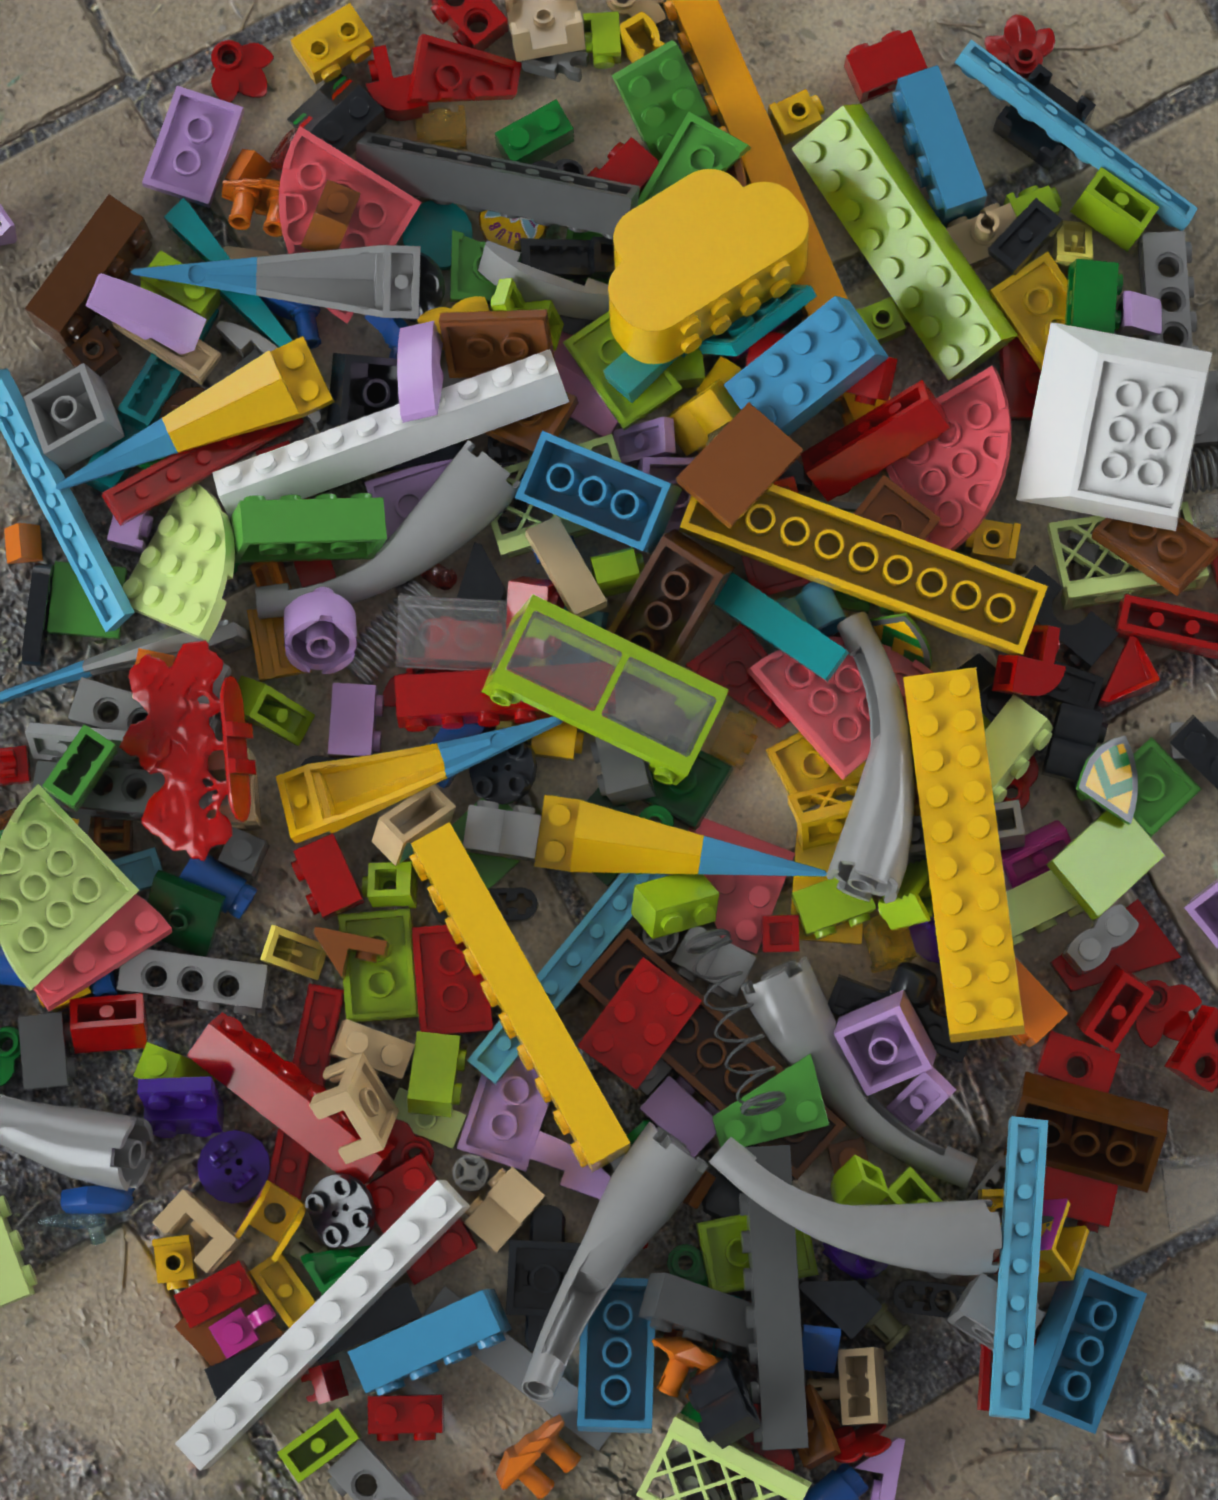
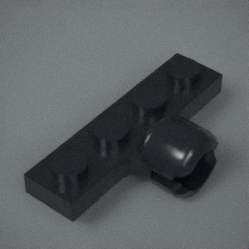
[828,962,971,1063]

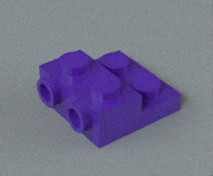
[137,1076,224,1138]

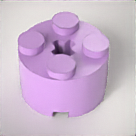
[284,587,357,674]

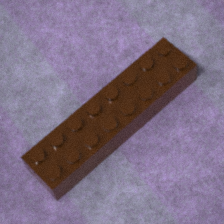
[578,928,846,1181]

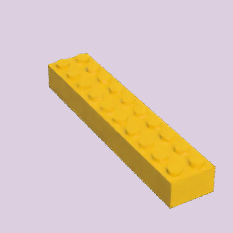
[679,484,1048,656]
[903,667,1025,1043]
[409,822,631,1173]

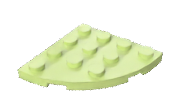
[123,483,235,643]
[0,784,139,991]

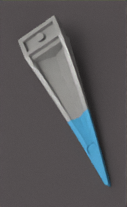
[130,245,421,319]
[0,620,253,704]

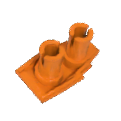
[222,178,283,237]
[652,1336,723,1401]
[496,1414,581,1500]

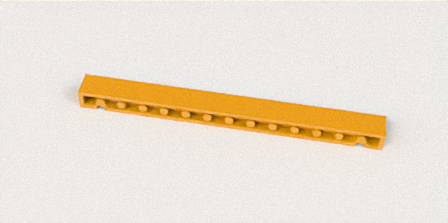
[663,0,891,426]

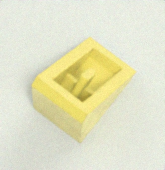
[1052,220,1093,276]
[260,925,327,980]

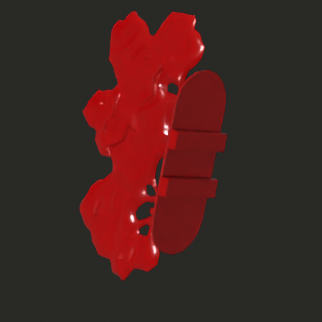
[119,640,256,861]

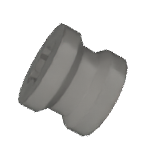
[642,930,679,956]
[452,1154,490,1192]

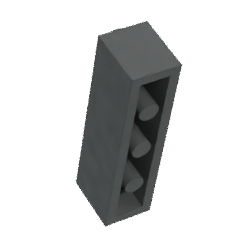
[638,1272,754,1361]

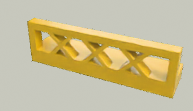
[787,765,921,850]

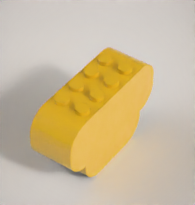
[608,169,809,364]

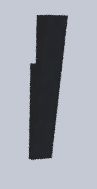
[514,236,615,279]
[204,1282,423,1401]

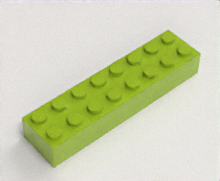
[792,104,1018,381]

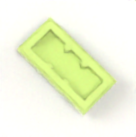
[393,1087,467,1149]

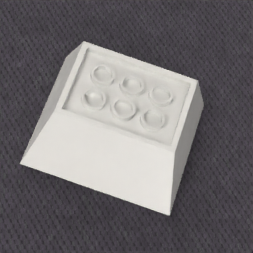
[1016,323,1213,531]

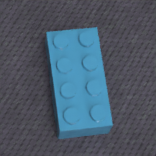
[890,65,987,228]
[724,296,889,436]
[515,431,682,555]
[1030,1266,1147,1434]
[577,1278,655,1434]
[348,1289,512,1396]

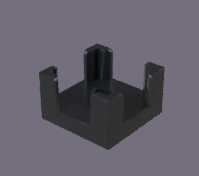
[993,64,1096,171]

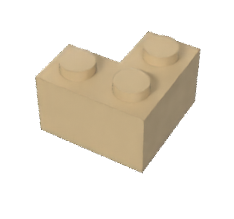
[464,1166,547,1253]

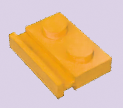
[247,609,312,682]

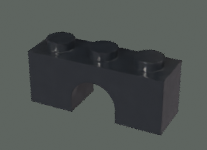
[1025,565,1119,672]

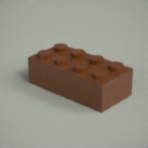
[25,194,153,347]
[594,529,735,695]
[1004,1071,1169,1193]

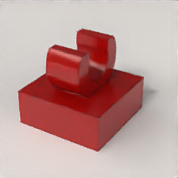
[0,745,31,786]
[762,914,800,952]
[301,1360,349,1405]

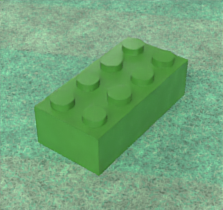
[230,493,387,563]

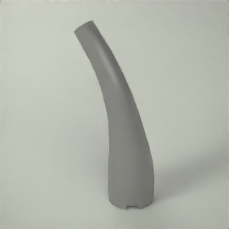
[255,440,521,619]
[826,612,915,903]
[741,956,978,1189]
[0,1094,154,1191]
[521,1122,709,1402]
[709,1137,1002,1276]

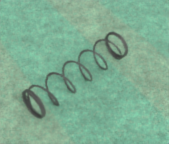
[685,929,787,1116]

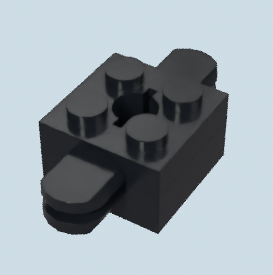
[506,1204,581,1351]

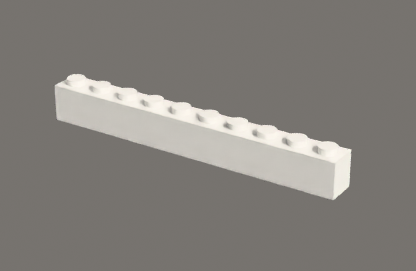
[212,349,569,520]
[175,1180,471,1471]

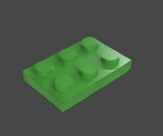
[612,40,715,162]

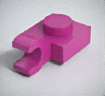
[208,1303,277,1359]

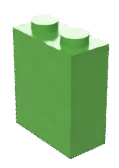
[42,724,118,812]

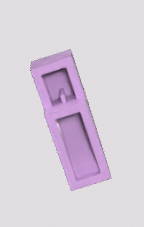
[85,273,207,355]
[397,321,444,423]
[530,1131,611,1200]

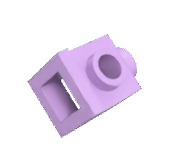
[107,511,153,553]

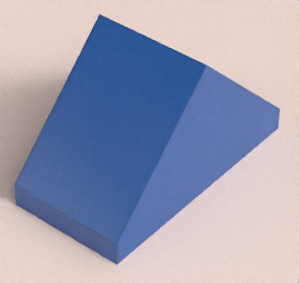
[801,1324,841,1373]

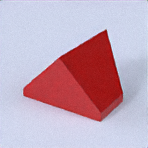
[1097,635,1161,708]

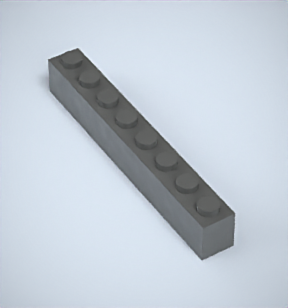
[355,132,640,239]
[739,1145,809,1450]

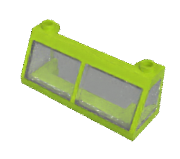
[482,595,729,785]

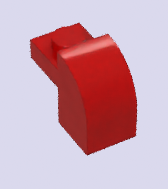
[366,45,430,121]
[992,625,1066,696]

